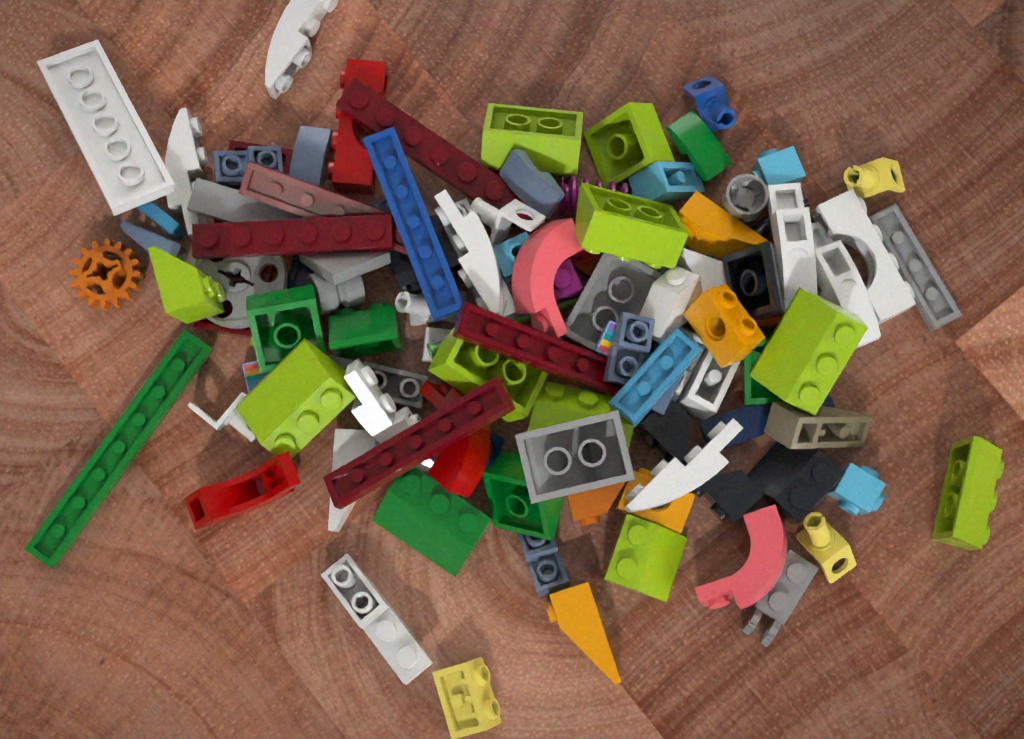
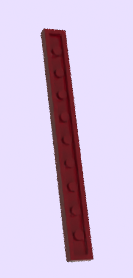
[336,78,603,279]

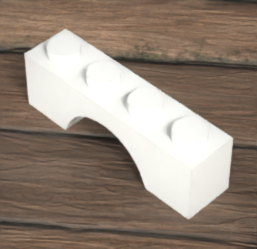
[811,189,916,324]

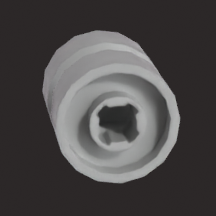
[719,173,769,226]
[307,272,365,315]

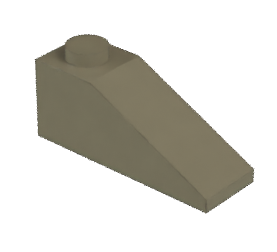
[764,401,873,449]

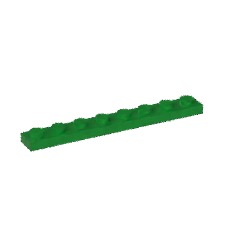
[24,329,214,569]

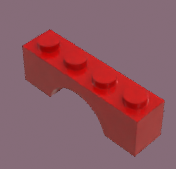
[328,58,389,195]

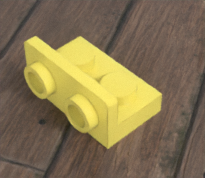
[432,657,501,739]

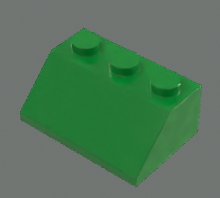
[372,467,493,577]

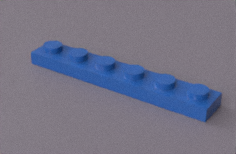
[363,127,463,322]

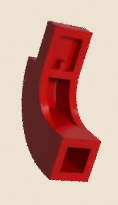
[419,381,490,497]
[184,451,301,530]

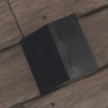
[722,241,785,320]
[746,441,845,525]

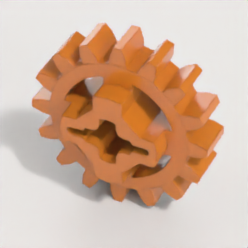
[69,238,144,311]

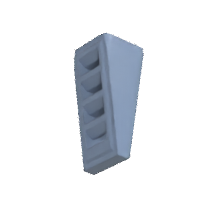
[120,220,189,262]

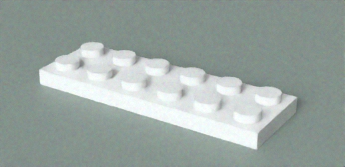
[37,39,176,216]

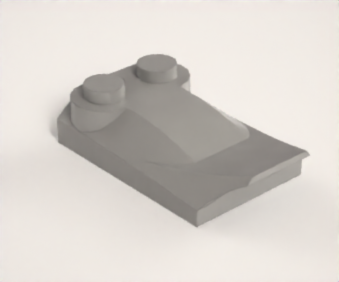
[564,252,663,358]

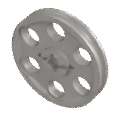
[189,256,288,329]

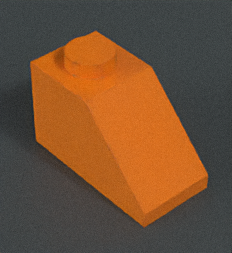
[566,482,625,527]

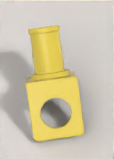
[844,157,905,199]
[796,512,856,584]

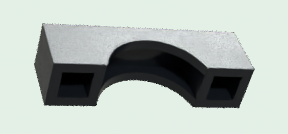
[638,399,764,524]

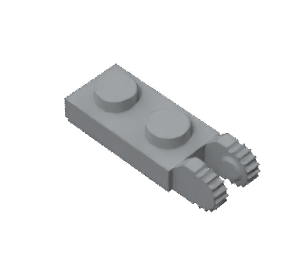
[742,549,819,647]

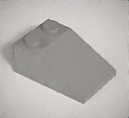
[515,410,635,504]

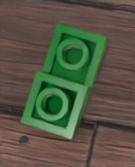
[666,110,732,182]

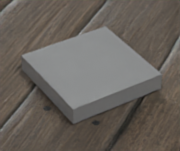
[299,250,391,285]

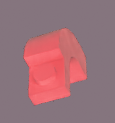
[511,218,583,338]
[695,504,787,610]

